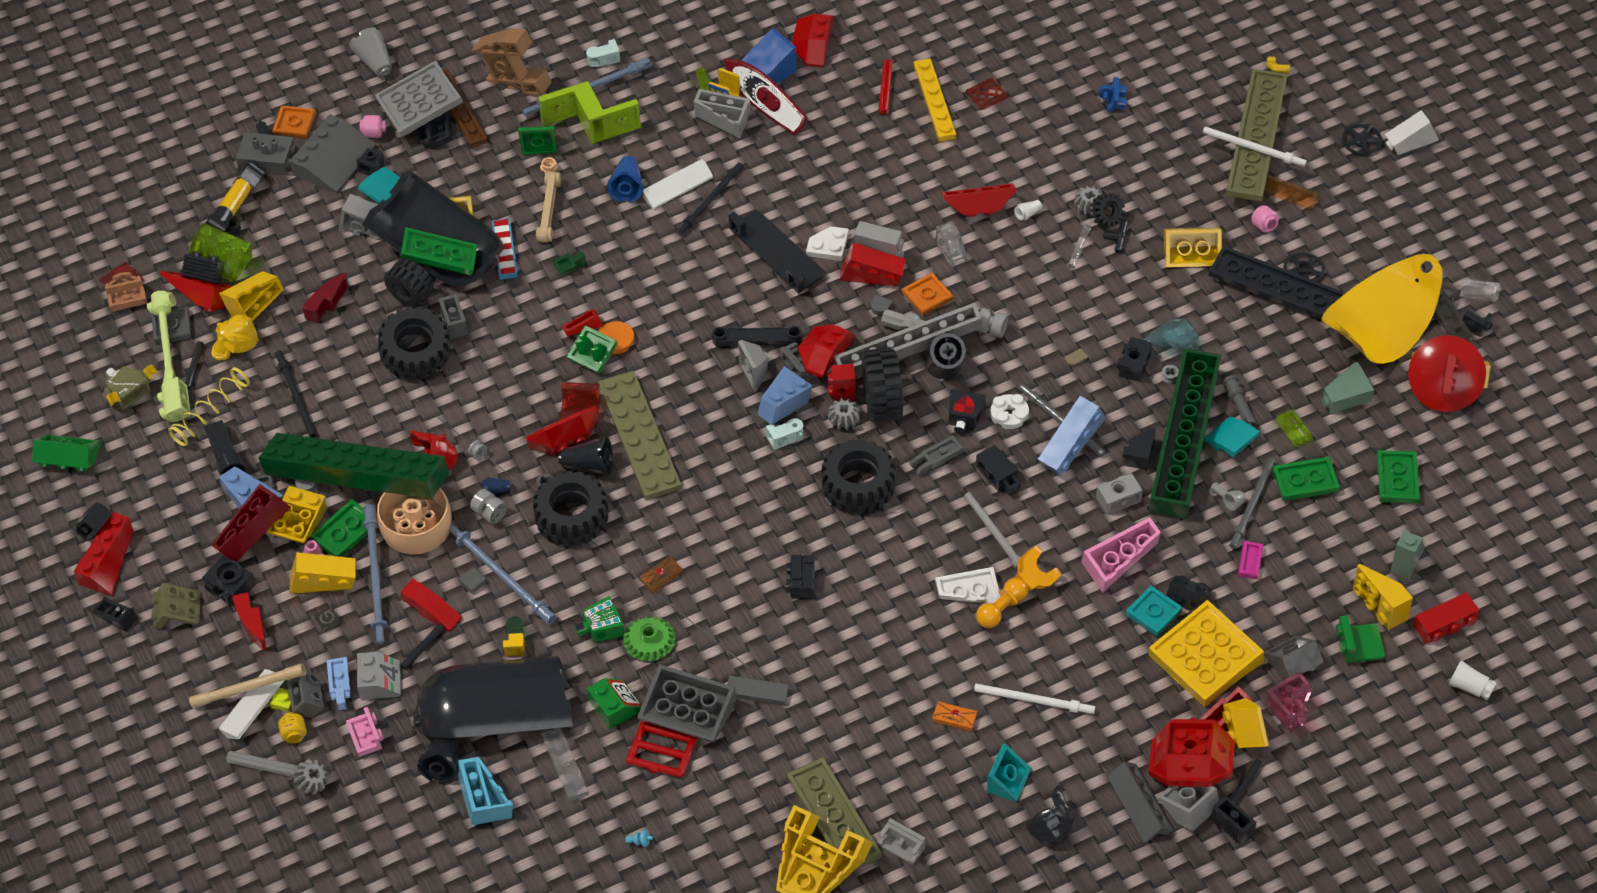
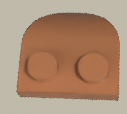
[105,272,147,312]

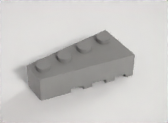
[338,194,386,242]

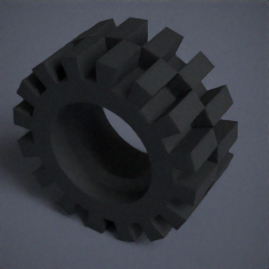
[1090,193,1125,227]

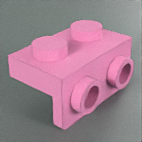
[346,707,384,757]

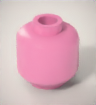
[360,115,386,138]
[1251,205,1279,233]

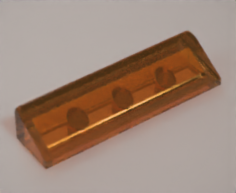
[1264,175,1320,210]

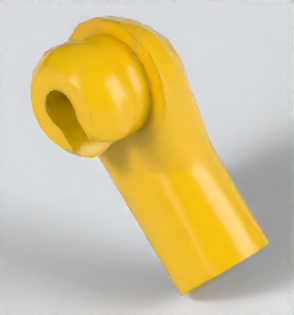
[1266,56,1290,73]

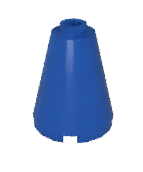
[607,156,643,203]

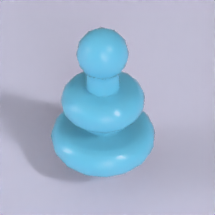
[625,829,653,847]

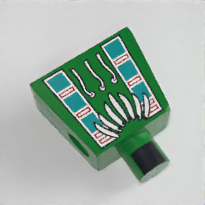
[574,596,625,642]

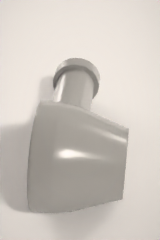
[1210,482,1245,511]

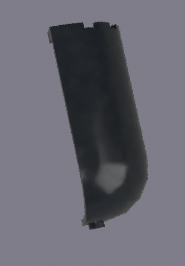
[362,170,504,286]
[413,655,572,738]

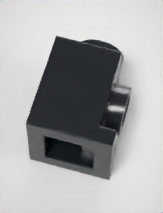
[356,148,385,176]

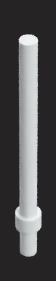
[1203,126,1307,167]
[974,684,1095,714]

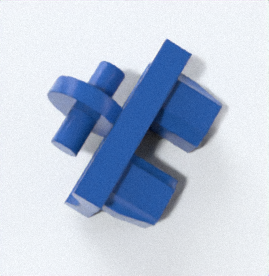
[1098,77,1127,113]

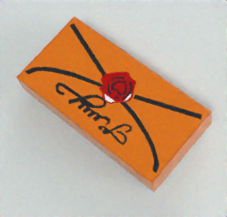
[932,702,977,732]

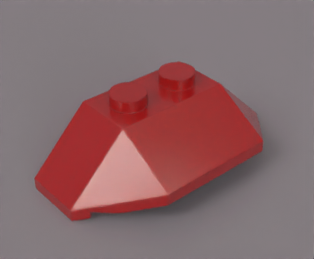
[792,14,834,68]
[941,183,1016,217]
[798,324,855,378]
[526,406,598,456]

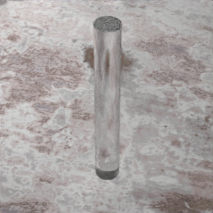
[1068,224,1091,269]

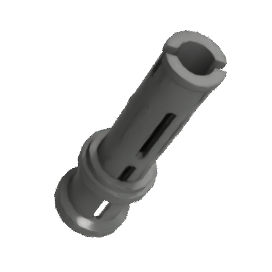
[1222,375,1257,427]

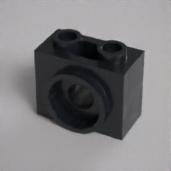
[202,556,256,606]

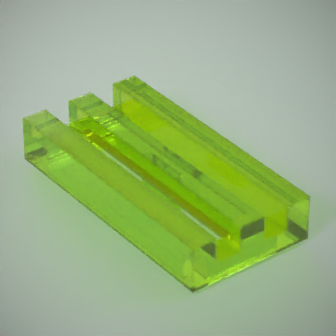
[1276,409,1313,447]

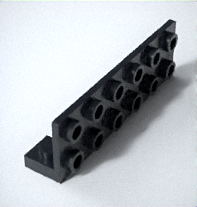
[728,210,826,293]

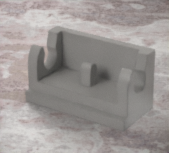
[878,818,926,865]

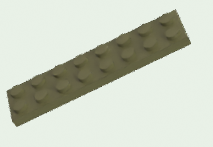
[598,371,682,500]

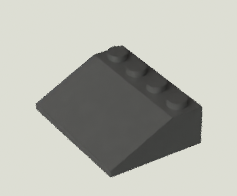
[290,114,377,194]
[637,664,737,743]

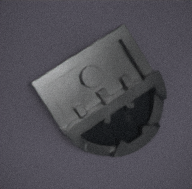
[414,112,453,149]

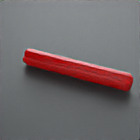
[879,59,893,115]

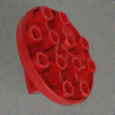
[1408,335,1486,412]

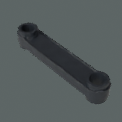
[711,326,803,348]

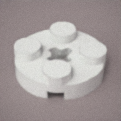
[991,394,1029,429]

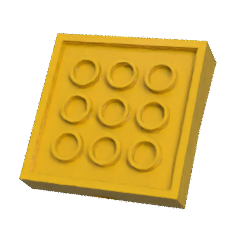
[1149,600,1264,708]

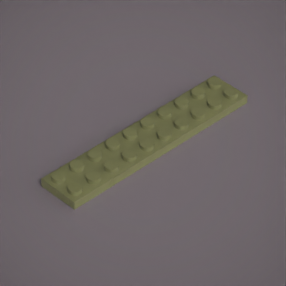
[1226,69,1288,202]

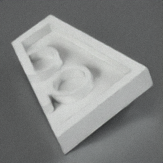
[935,567,1001,604]

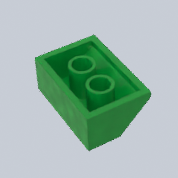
[32,434,102,471]

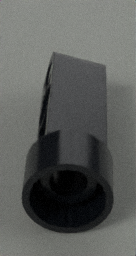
[204,420,246,476]

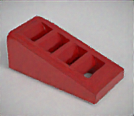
[562,309,604,336]

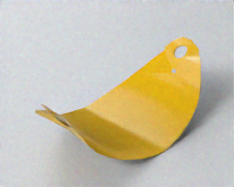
[1322,254,1442,364]

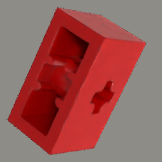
[828,364,856,403]

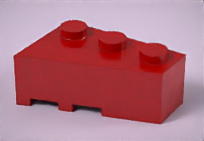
[839,242,905,286]

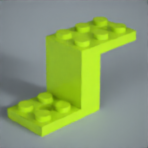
[538,81,641,144]

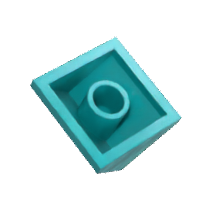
[987,744,1032,802]

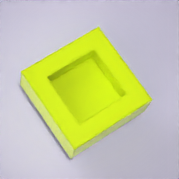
[270,688,292,712]

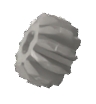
[1074,186,1102,215]
[828,398,860,430]
[293,759,329,795]

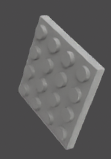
[375,60,463,137]

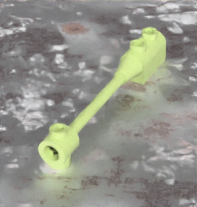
[147,291,191,422]

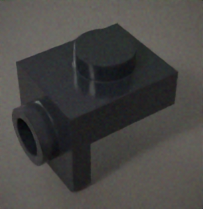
[1461,310,1493,337]

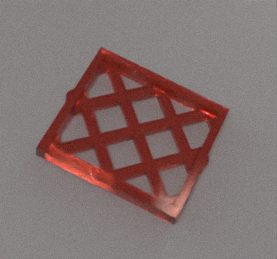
[966,77,1008,110]

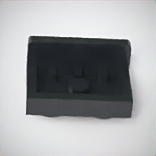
[1166,575,1213,611]

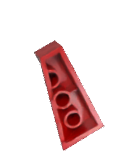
[73,512,134,596]

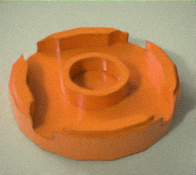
[598,321,634,354]

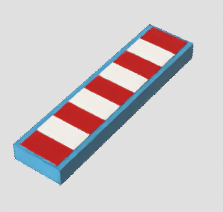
[492,218,518,280]

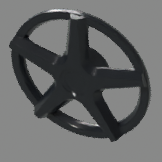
[1342,124,1383,155]
[1283,252,1325,282]

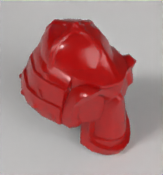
[409,430,459,470]

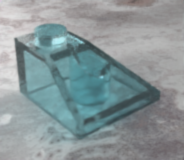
[1142,319,1199,349]

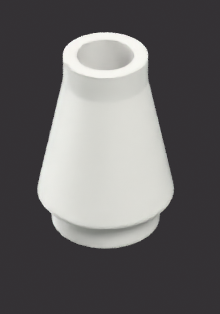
[1014,200,1042,221]

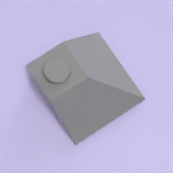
[738,340,769,392]

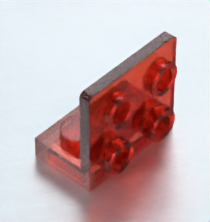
[559,382,601,428]

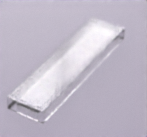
[541,728,589,802]

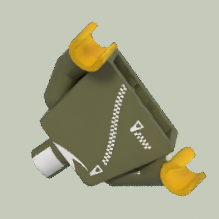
[104,365,158,411]

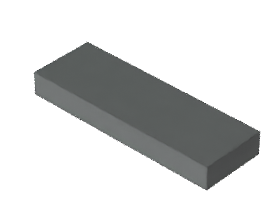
[727,675,789,705]

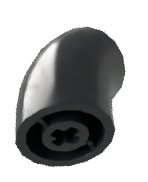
[926,333,966,379]

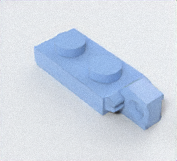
[327,657,351,710]

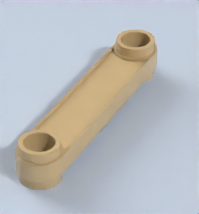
[536,171,561,243]

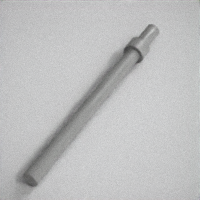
[964,492,1021,570]

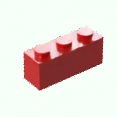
[1413,592,1480,644]

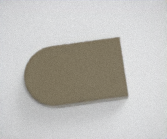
[1066,348,1088,367]

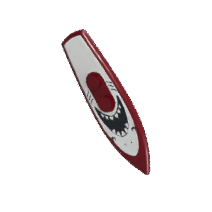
[723,58,808,135]

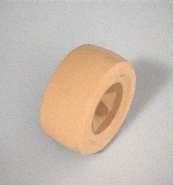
[377,488,452,555]

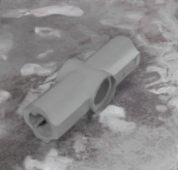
[881,309,925,331]

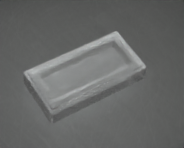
[1460,278,1500,301]

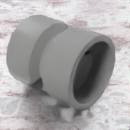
[976,308,1008,338]
[470,489,507,524]

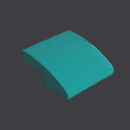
[358,167,400,204]
[1204,417,1260,457]

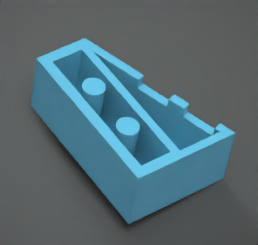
[457,757,513,825]

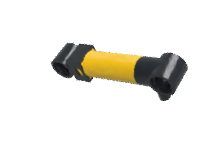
[204,159,266,237]

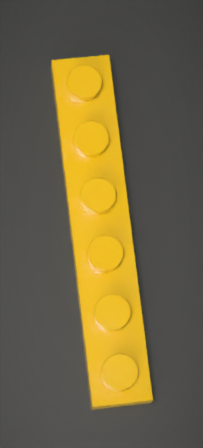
[914,58,956,142]

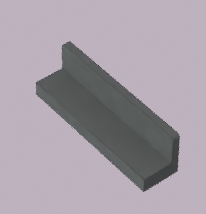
[1108,762,1173,843]

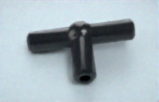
[1103,221,1128,253]

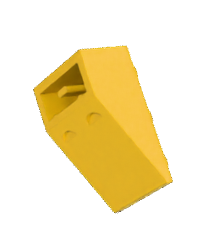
[267,486,327,543]
[1353,564,1413,630]

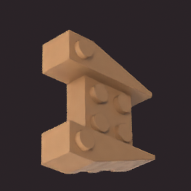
[472,28,551,96]

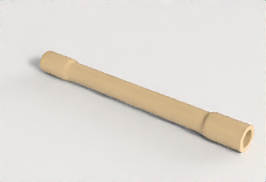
[189,663,306,708]

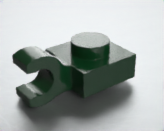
[552,252,587,277]

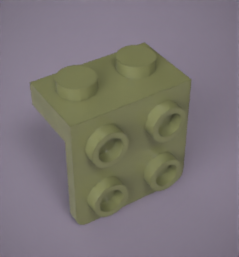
[151,583,200,629]

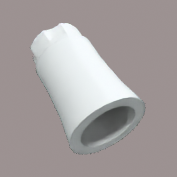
[1448,660,1496,700]

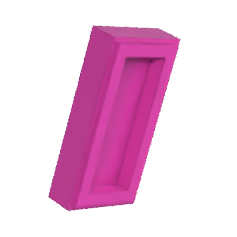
[1238,541,1263,580]

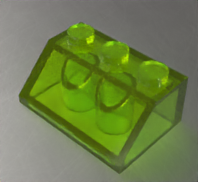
[188,223,253,283]

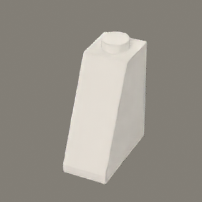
[1385,110,1439,155]

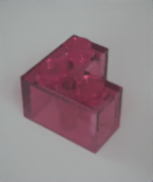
[1265,672,1312,733]

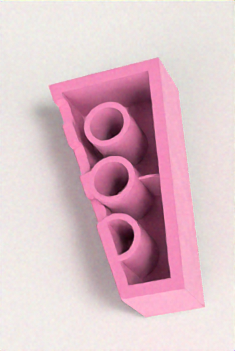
[1081,517,1161,593]

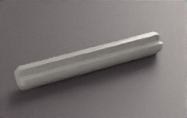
[226,751,298,778]

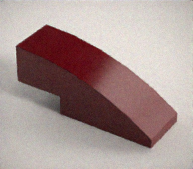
[302,273,349,323]

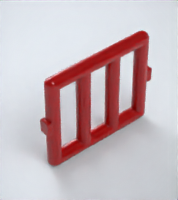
[626,720,698,778]

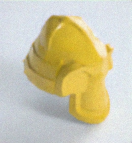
[211,314,259,360]

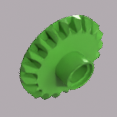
[623,616,675,661]

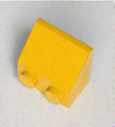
[1222,698,1269,748]

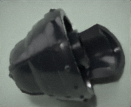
[1025,785,1075,847]

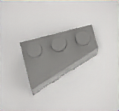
[694,89,750,138]

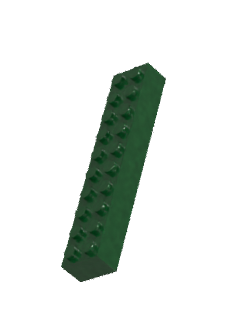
[1149,348,1221,519]
[258,433,449,499]

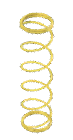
[168,367,250,446]

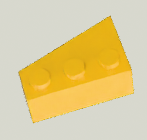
[219,271,284,321]
[290,552,355,594]

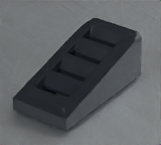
[92,597,137,631]

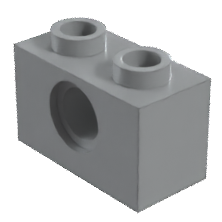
[1096,473,1143,515]

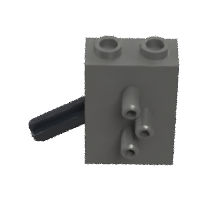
[236,121,297,175]

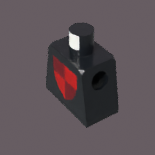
[949,389,986,434]

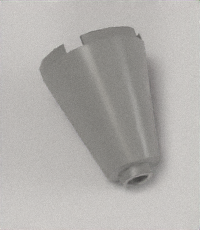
[350,27,392,76]

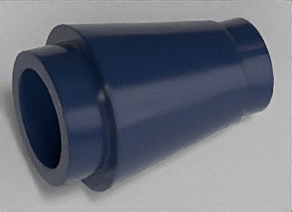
[482,477,510,495]

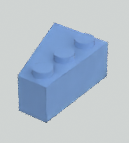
[758,366,812,425]
[219,467,284,509]

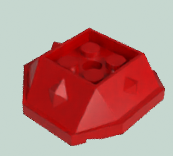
[1149,717,1235,787]

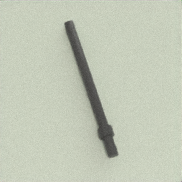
[1019,384,1105,457]
[1229,458,1276,549]

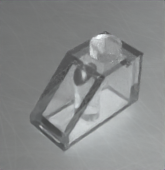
[936,221,968,266]

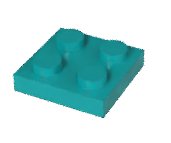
[1126,586,1182,636]

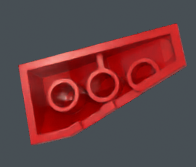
[160,271,233,312]

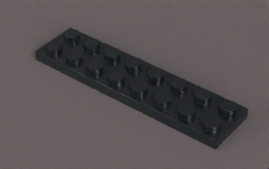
[1208,246,1346,320]

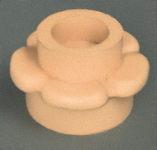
[540,157,558,173]

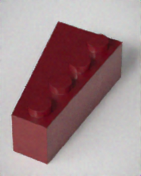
[211,484,291,562]

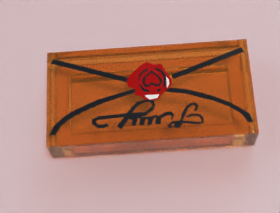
[639,556,683,593]

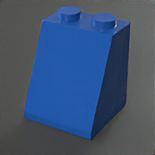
[741,28,796,84]

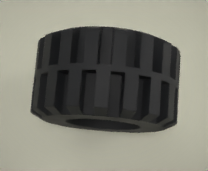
[384,258,434,308]

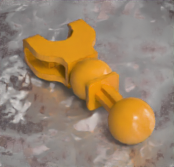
[976,545,1062,628]

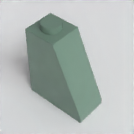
[1321,362,1374,414]
[1390,530,1424,579]

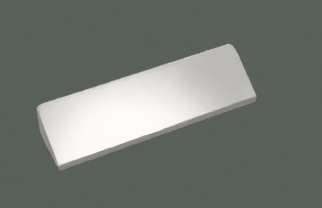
[643,159,713,210]
[219,669,285,739]

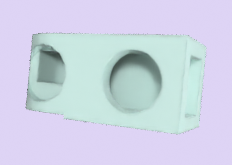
[586,39,620,67]
[766,418,803,450]

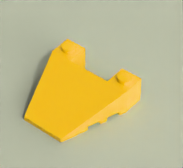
[776,805,873,893]

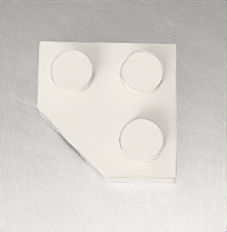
[806,226,849,261]

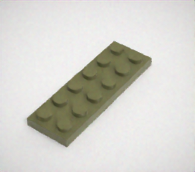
[787,757,882,869]

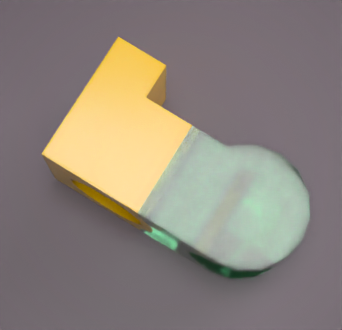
[503,616,525,657]

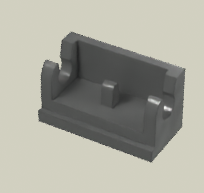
[780,343,816,381]

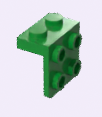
[1335,615,1385,663]

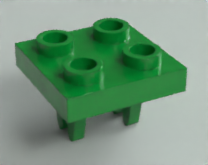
[567,326,618,374]

